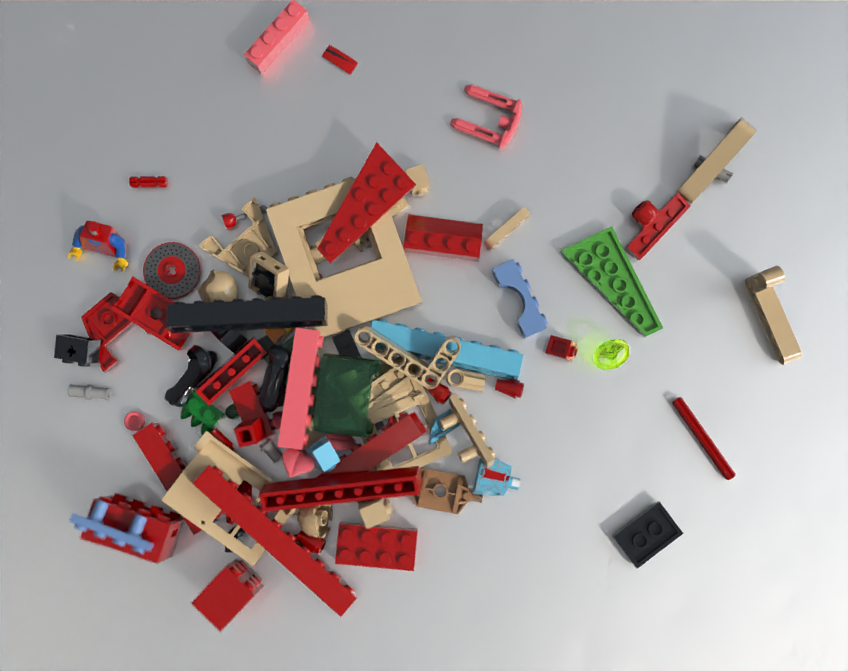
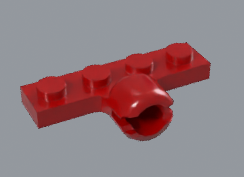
[625,193,691,260]

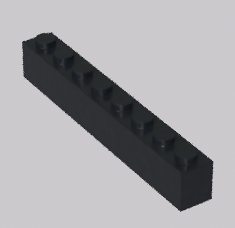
[166,295,328,333]

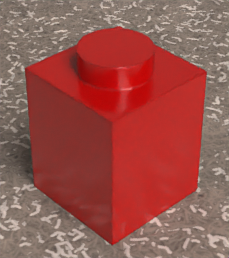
[233,418,266,448]

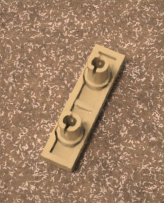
[439,394,496,468]

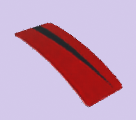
[322,45,358,75]

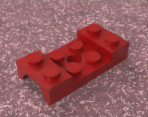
[111,276,191,351]

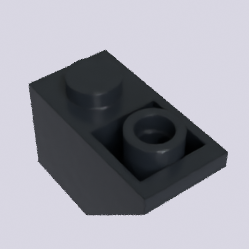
[211,330,248,354]

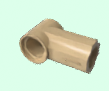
[446,369,485,392]

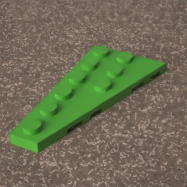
[560,226,663,337]

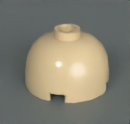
[297,504,333,538]

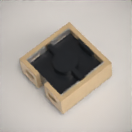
[248,251,289,300]

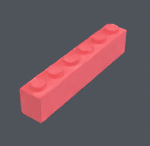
[278,328,324,450]

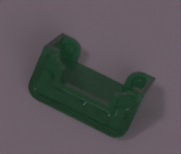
[313,353,381,438]

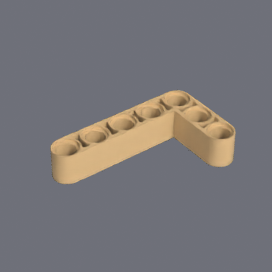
[677,117,757,204]
[745,266,802,365]
[355,326,461,389]

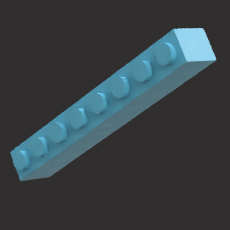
[368,319,523,380]

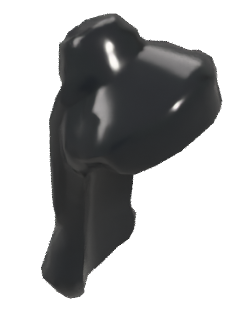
[260,344,291,412]
[164,345,217,407]

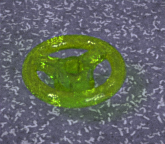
[593,339,630,370]

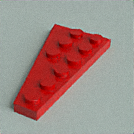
[317,142,416,264]

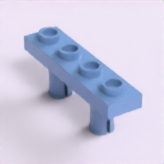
[69,500,154,554]

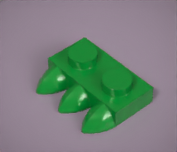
[180,391,225,435]

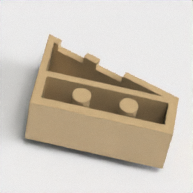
[357,499,393,529]

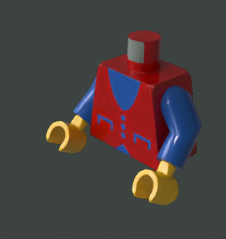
[68,220,128,272]

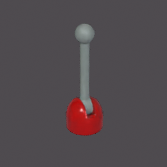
[222,205,267,229]

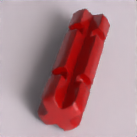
[129,176,168,188]

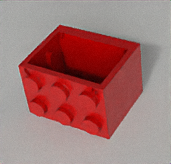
[191,559,264,632]

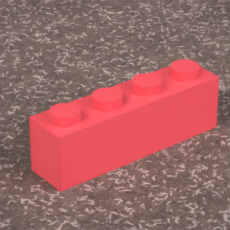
[244,0,310,74]

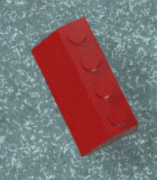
[403,214,483,262]

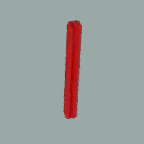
[672,397,736,480]

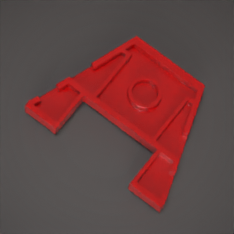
[81,292,156,373]

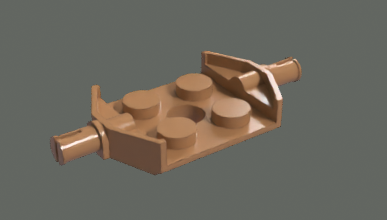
[412,468,483,514]

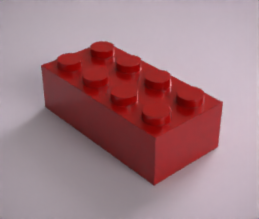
[335,522,418,571]

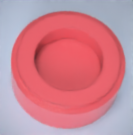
[124,412,145,431]

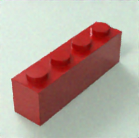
[195,336,267,405]

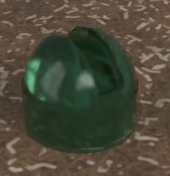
[225,403,240,419]

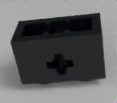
[54,334,101,367]

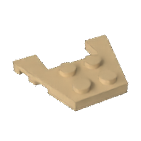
[198,197,278,277]

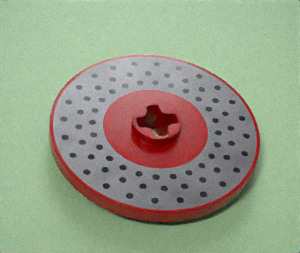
[143,242,201,299]

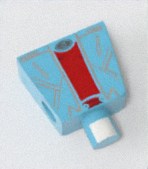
[472,458,520,496]

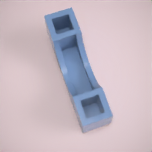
[491,259,548,339]

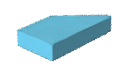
[428,409,460,444]

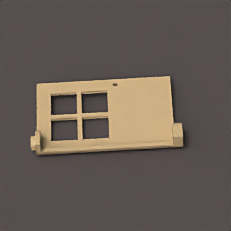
[334,356,453,471]
[161,431,301,566]

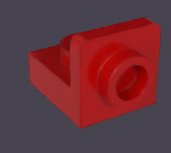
[545,335,578,362]

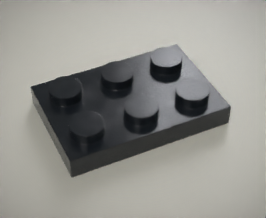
[612,501,684,569]

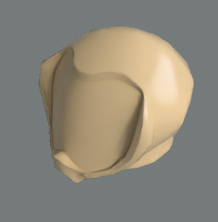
[197,270,238,303]

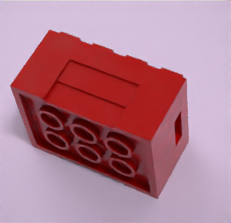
[80,493,185,564]

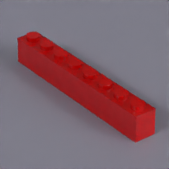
[259,466,422,512]

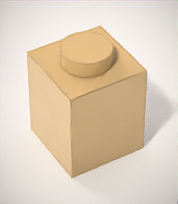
[405,164,430,196]

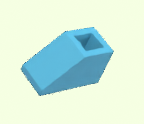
[306,438,340,472]

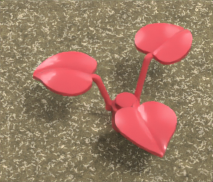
[272,411,358,478]

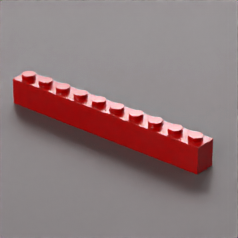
[192,465,357,617]

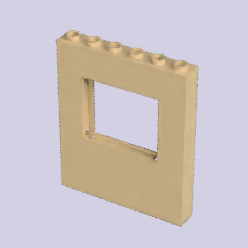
[266,177,422,338]

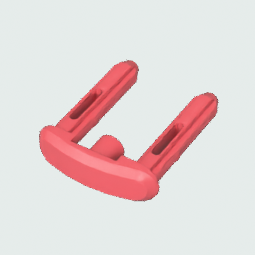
[450,85,522,149]

